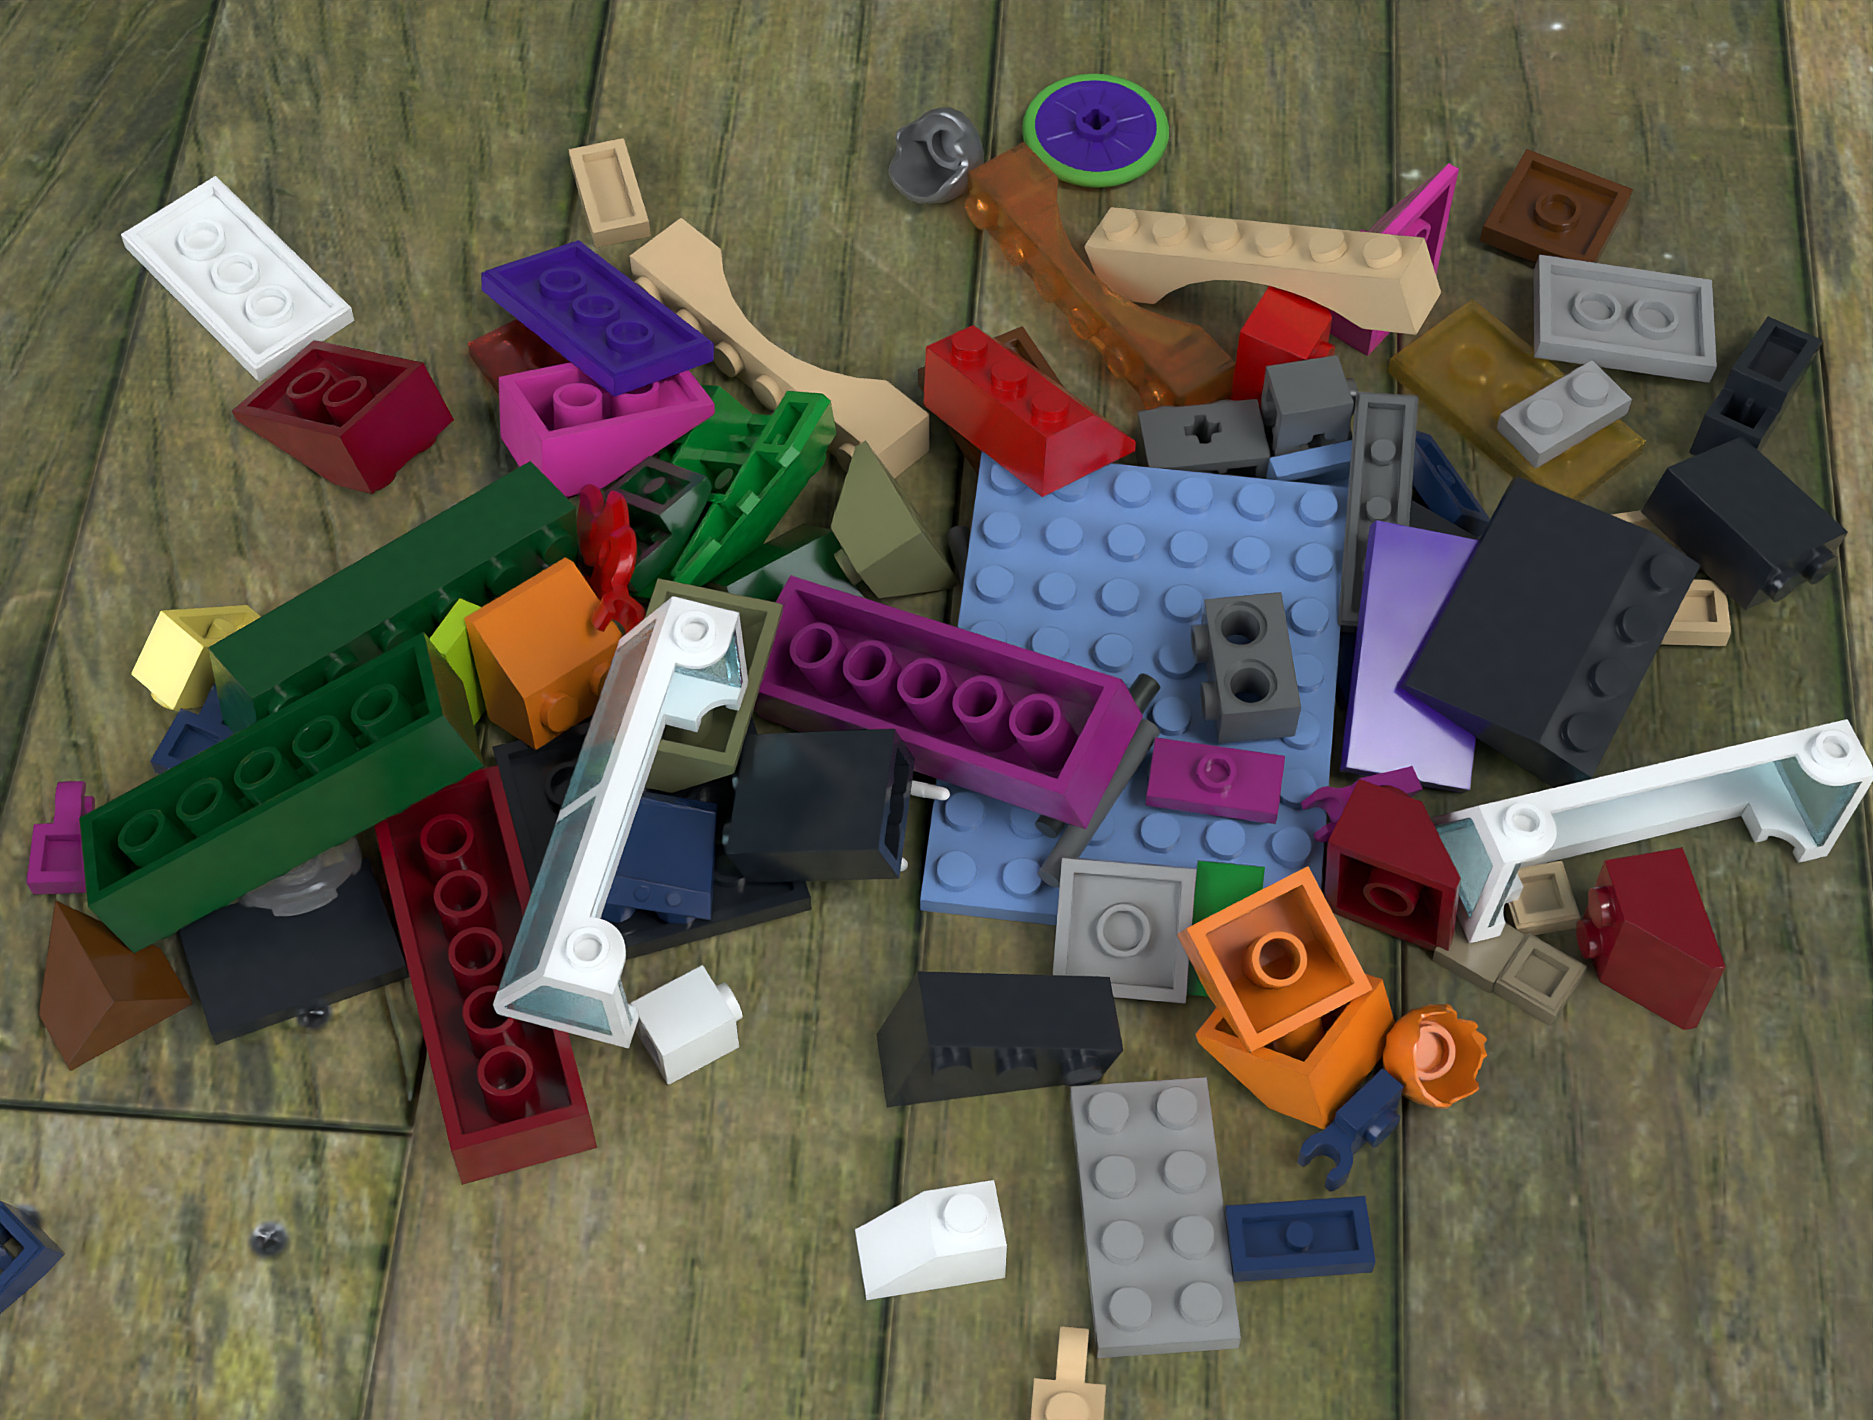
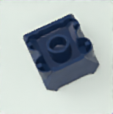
[600,791,718,924]

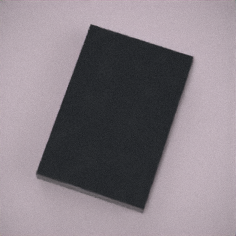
[178,858,410,1045]

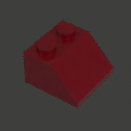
[1325,779,1461,952]
[1576,847,1726,1030]

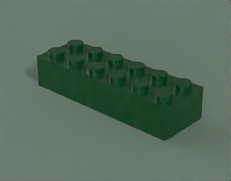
[208,461,579,734]
[79,632,484,953]

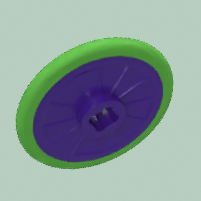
[1022,74,1169,188]

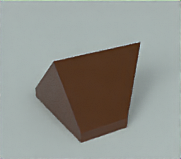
[39,900,193,1071]

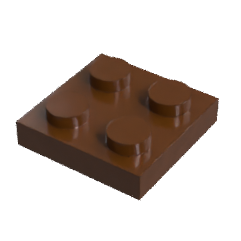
[1480,149,1633,263]

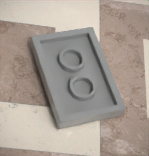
[1533,255,1717,383]

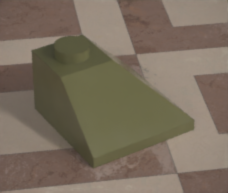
[830,440,959,599]

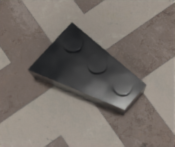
[876,971,1123,1108]

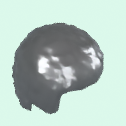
[888,107,984,204]

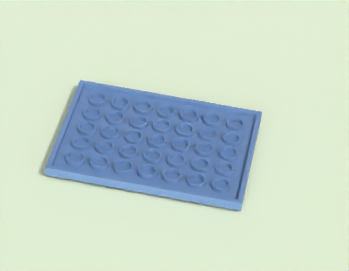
[920,451,1348,925]

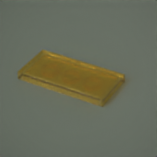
[1387,299,1646,502]

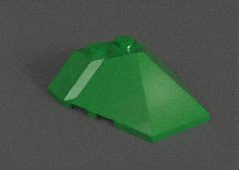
[628,384,837,603]

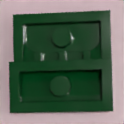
[578,456,713,594]

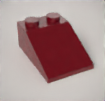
[232,340,454,494]

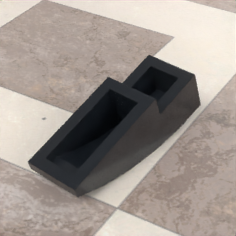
[1689,316,1823,456]

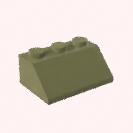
[637,578,783,793]

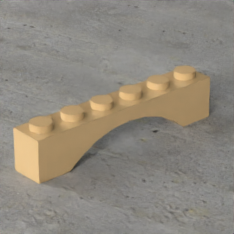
[1084,207,1441,335]
[629,218,929,479]

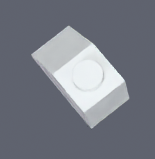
[855,1180,1007,1300]

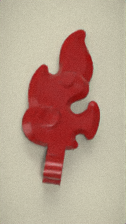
[577,484,646,640]

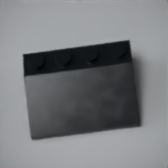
[1400,476,1701,788]

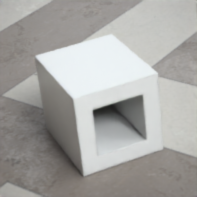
[631,965,743,1085]

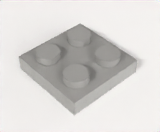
[1053,856,1196,1003]

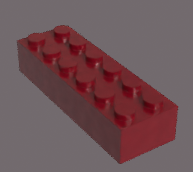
[374,765,597,1185]

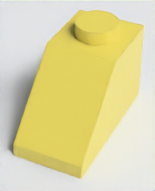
[131,605,261,711]

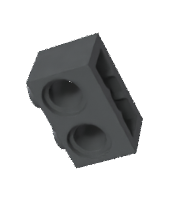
[1191,592,1301,744]

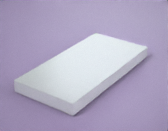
[121,176,355,382]

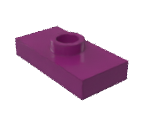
[1145,737,1285,824]

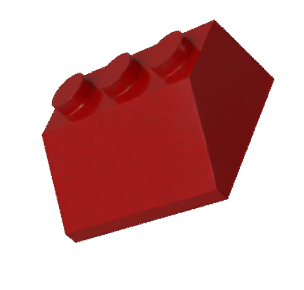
[923,325,1136,497]

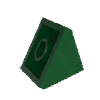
[701,523,863,603]

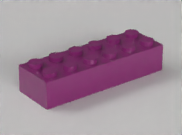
[754,575,1143,829]

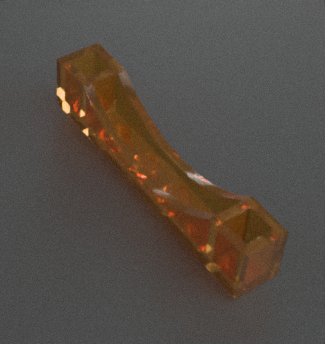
[965,142,1236,410]

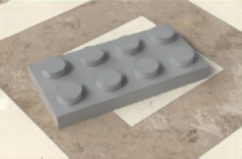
[1070,1077,1241,1358]

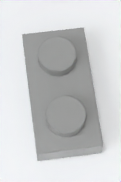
[1497,360,1632,469]

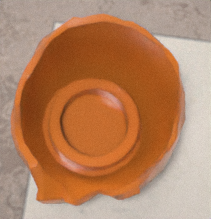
[1382,1004,1487,1109]

